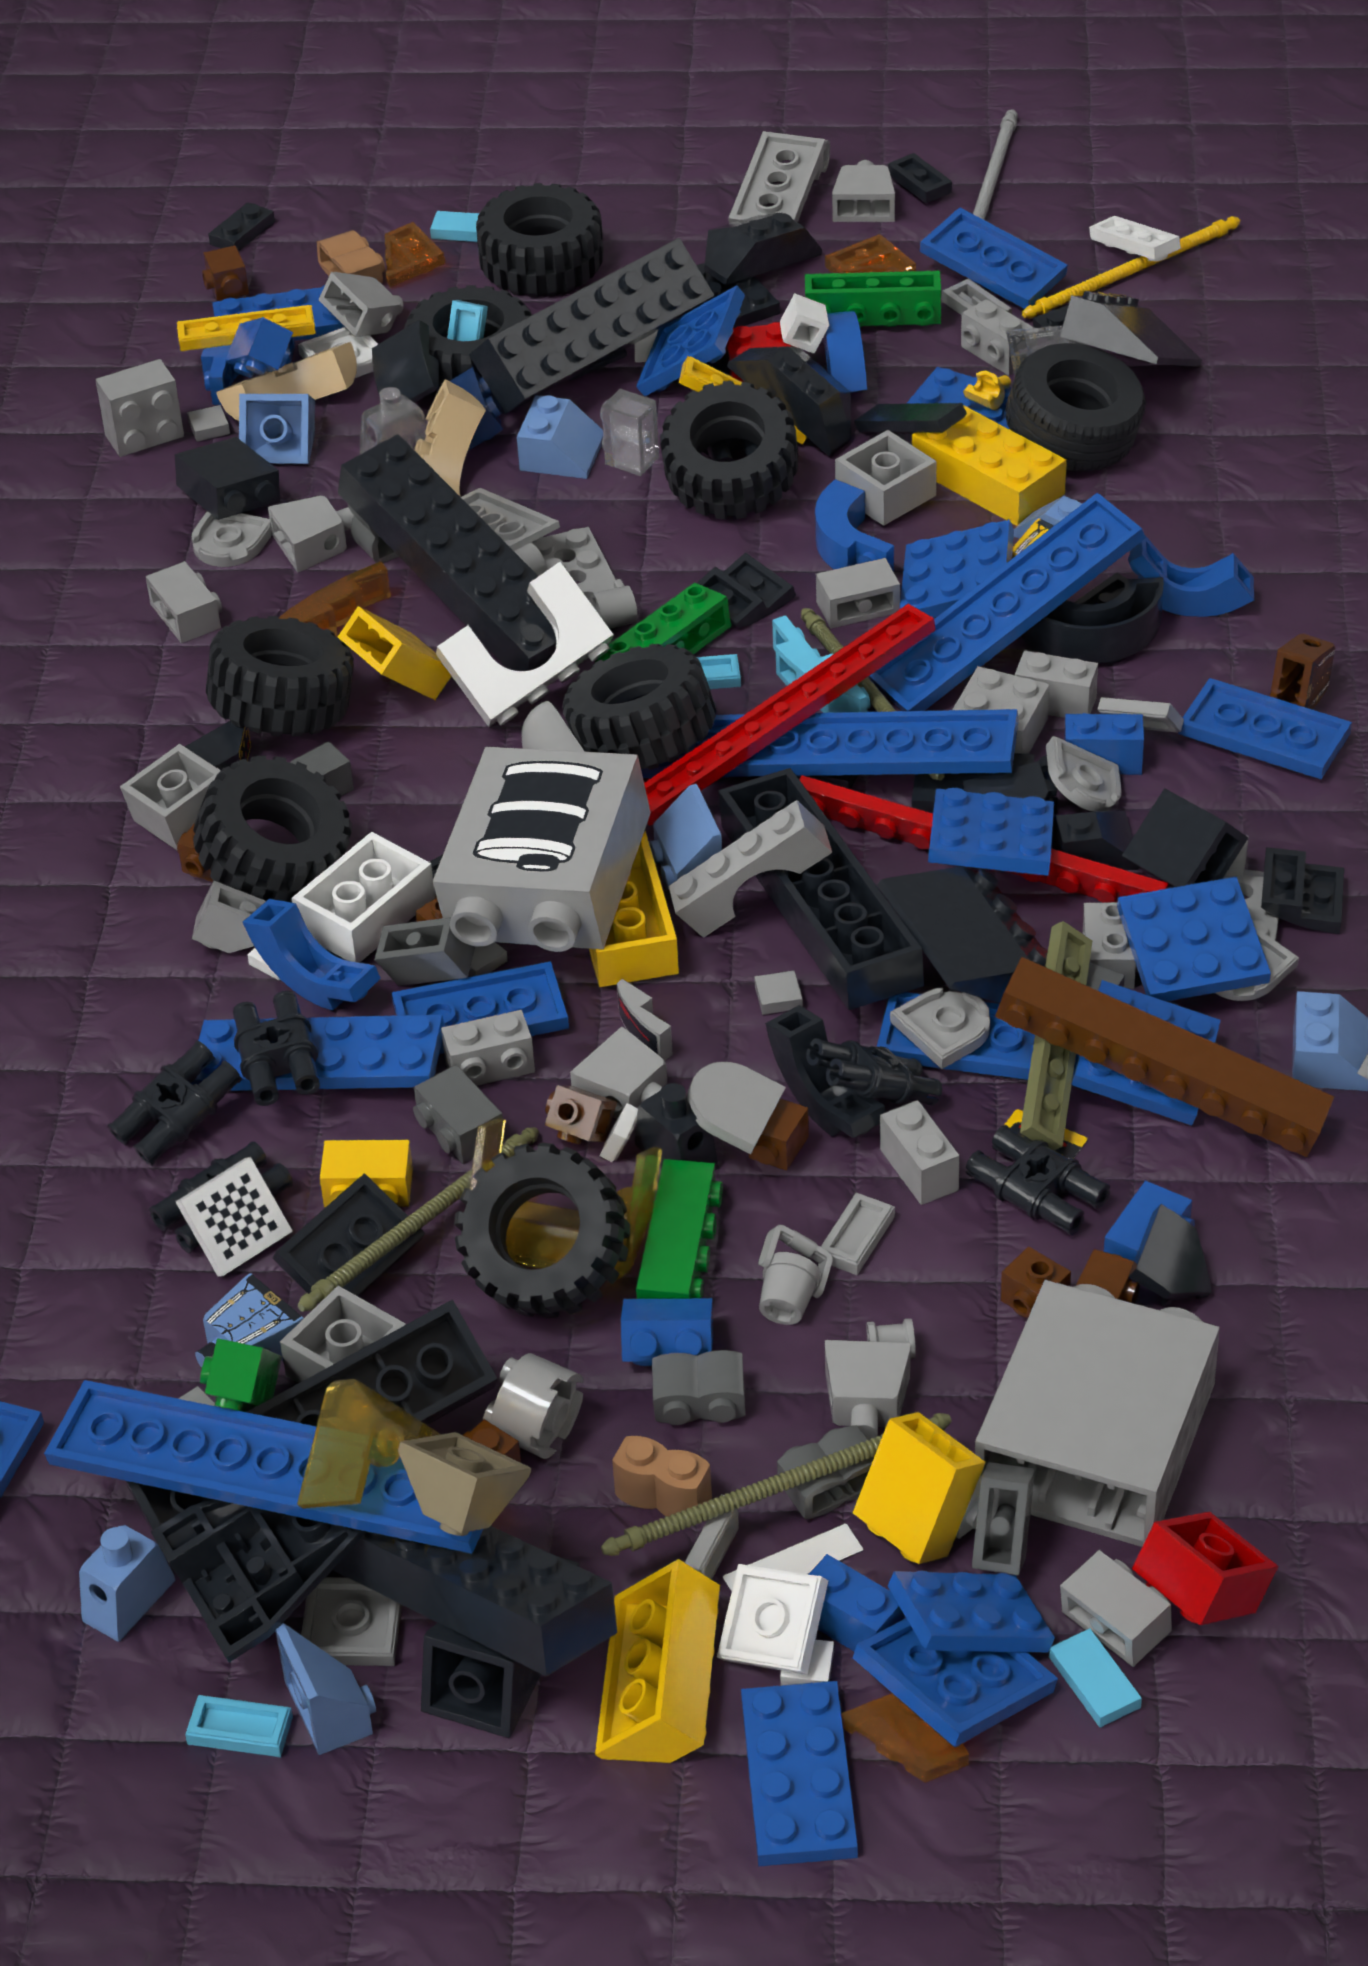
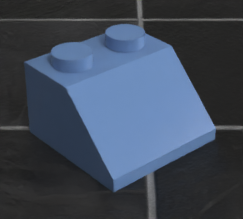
[517,395,605,479]
[649,784,722,890]
[1292,991,1368,1091]

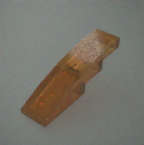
[279,561,391,638]

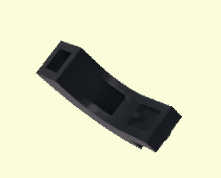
[765,1005,886,1138]

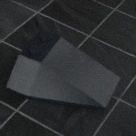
[151,1499,367,1663]

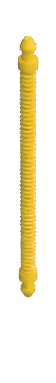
[1022,216,1240,319]

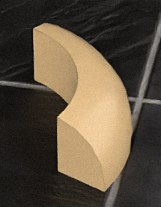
[216,342,357,421]
[414,379,486,496]

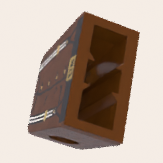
[1270,634,1335,710]

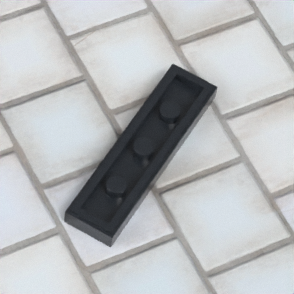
[854,403,967,433]

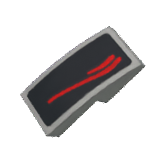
[617,979,673,1061]

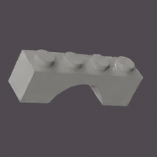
[669,800,832,938]

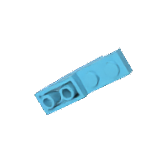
[772,615,870,713]

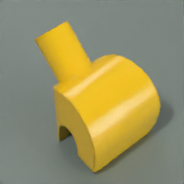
[963,371,1011,411]

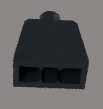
[635,1083,719,1170]

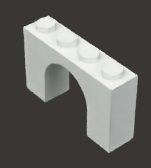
[436,562,613,727]

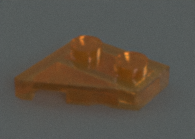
[385,222,446,287]
[825,234,916,273]
[841,1693,969,1783]

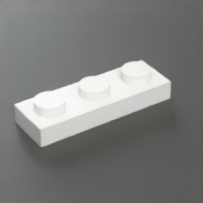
[1089,216,1181,261]

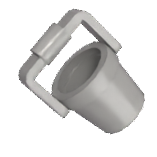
[758,1225,833,1325]

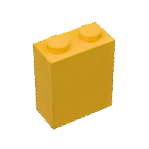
[338,606,451,700]
[853,1412,986,1564]

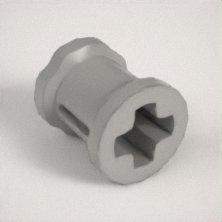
[866,1318,916,1359]

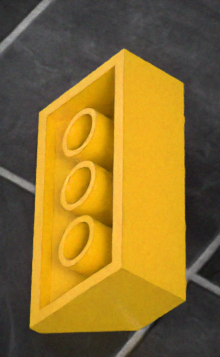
[595,1559,720,1763]

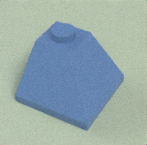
[239,394,315,464]
[275,1623,376,1755]

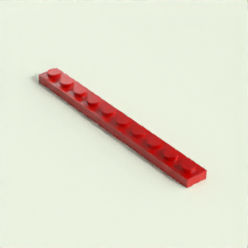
[644,603,936,826]
[799,775,1169,903]

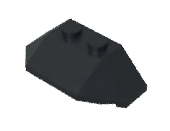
[704,213,822,285]
[727,346,851,456]

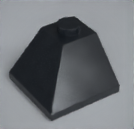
[1052,811,1140,871]

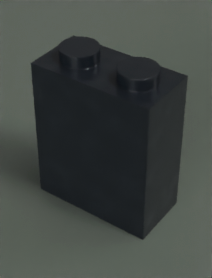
[175,437,280,520]
[1122,788,1248,888]

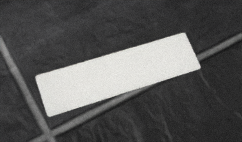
[723,1524,863,1592]

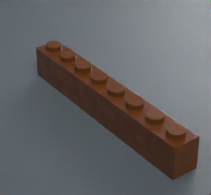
[995,957,1335,1157]

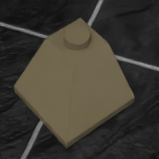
[398,1432,531,1536]

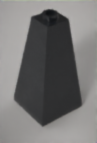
[421,1556,580,1738]

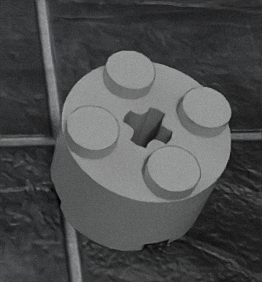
[483,1353,583,1459]

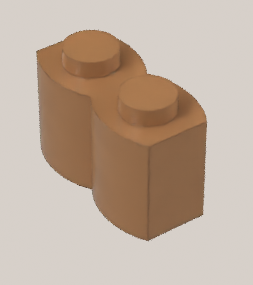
[317,230,385,283]
[612,1436,712,1517]

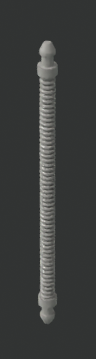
[973,109,1018,220]

